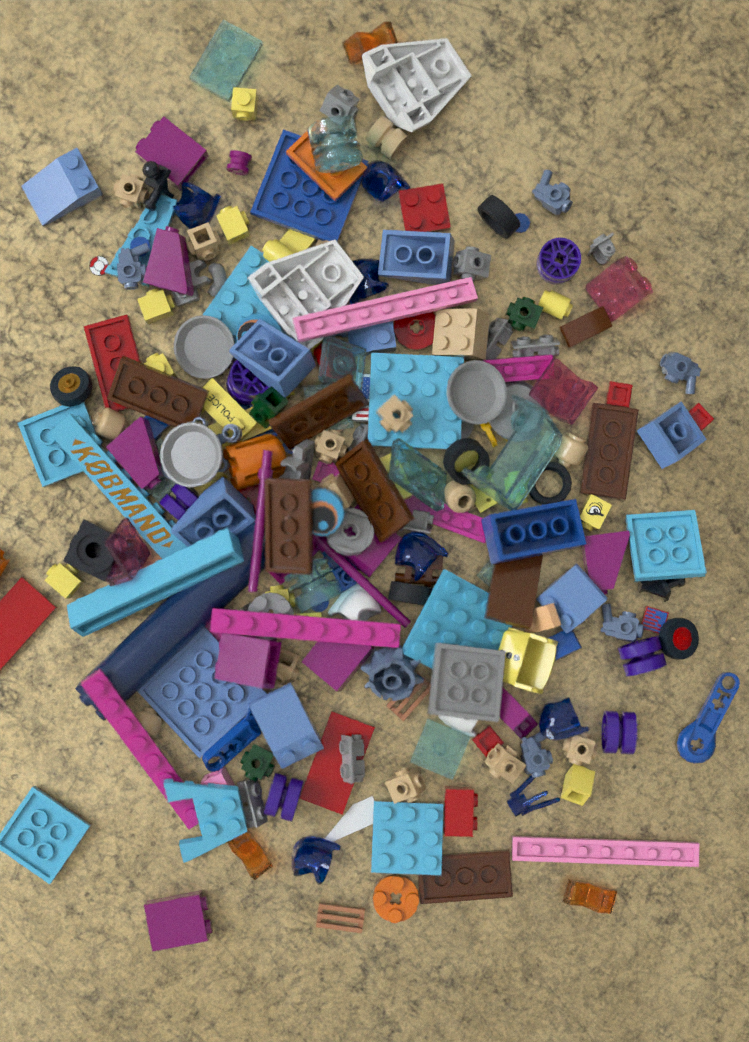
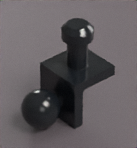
[142,161,174,211]
[637,578,686,602]

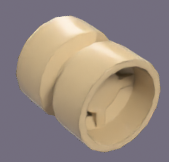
[365,116,409,160]

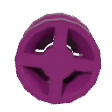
[226,150,252,175]

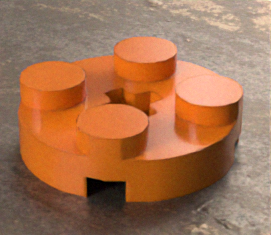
[373,874,419,923]

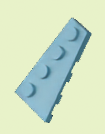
[104,195,178,288]

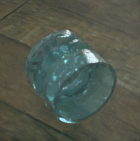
[307,116,363,173]
[283,556,344,613]

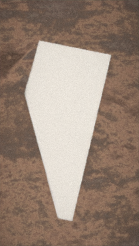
[323,796,375,845]

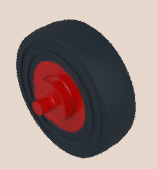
[659,618,699,660]

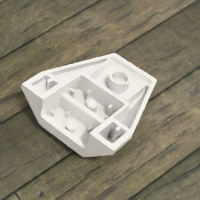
[362,38,471,132]
[247,240,364,349]

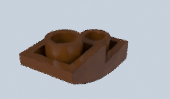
[559,306,613,348]

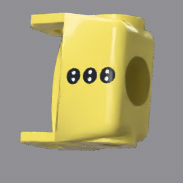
[499,627,558,694]

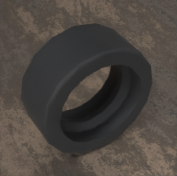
[477,195,520,239]
[443,438,490,485]
[527,461,572,505]
[388,581,433,606]

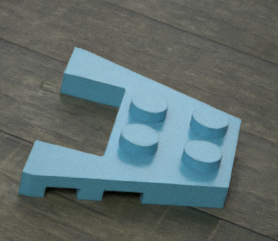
[164,779,248,863]

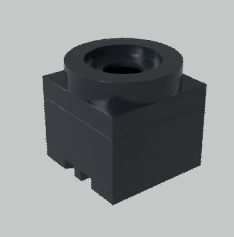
[63,519,131,582]

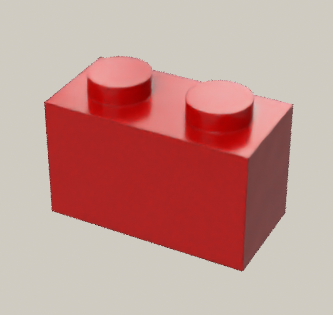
[444,786,478,837]

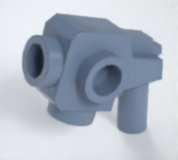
[532,169,573,215]
[117,243,150,290]
[660,352,701,394]
[601,604,644,642]
[520,728,553,778]

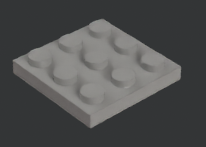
[428,643,506,722]

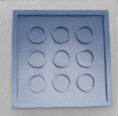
[138,627,268,758]

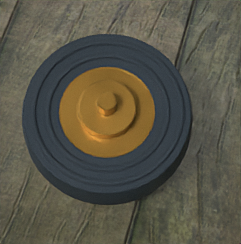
[50,366,92,407]

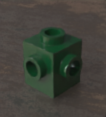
[505,297,543,333]
[249,386,289,429]
[240,744,275,782]

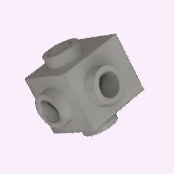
[320,84,360,126]
[453,247,491,282]

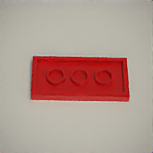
[83,314,141,412]
[0,577,57,671]
[299,711,375,815]

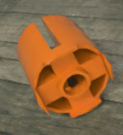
[223,434,287,490]

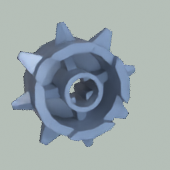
[361,645,424,701]

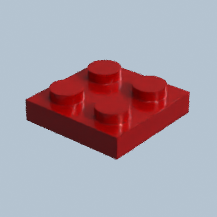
[398,183,451,232]

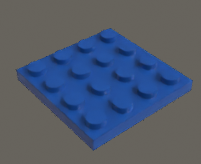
[250,129,369,242]

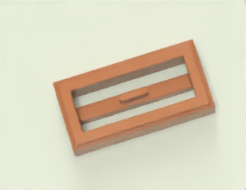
[386,671,431,721]
[316,902,365,934]

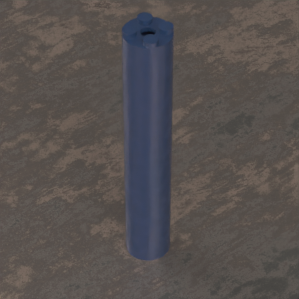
[75,514,266,721]

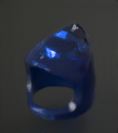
[362,160,411,203]
[172,182,220,229]
[349,258,389,304]
[395,531,449,582]
[539,697,590,740]
[291,836,341,885]

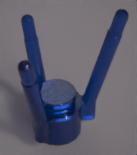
[507,775,560,817]

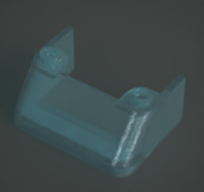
[462,394,562,511]

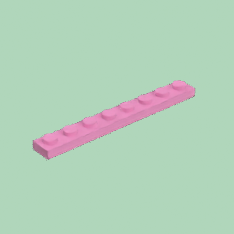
[292,277,478,342]
[512,836,699,867]

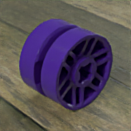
[536,237,581,285]
[226,360,269,405]
[159,483,198,521]
[618,636,667,676]
[601,711,637,755]
[264,773,304,822]

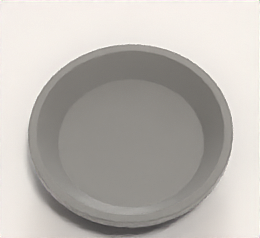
[174,315,235,379]
[446,360,507,424]
[489,381,546,442]
[160,423,223,487]

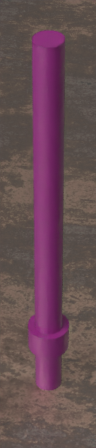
[248,450,273,592]
[313,534,411,628]

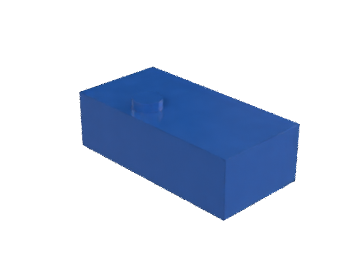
[481,499,586,565]

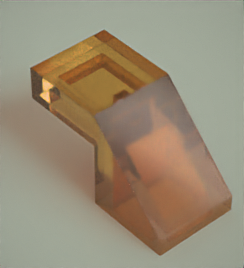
[343,21,398,64]
[227,829,273,880]
[562,879,617,914]

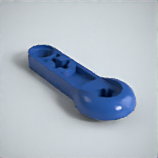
[677,672,740,764]
[202,707,261,772]

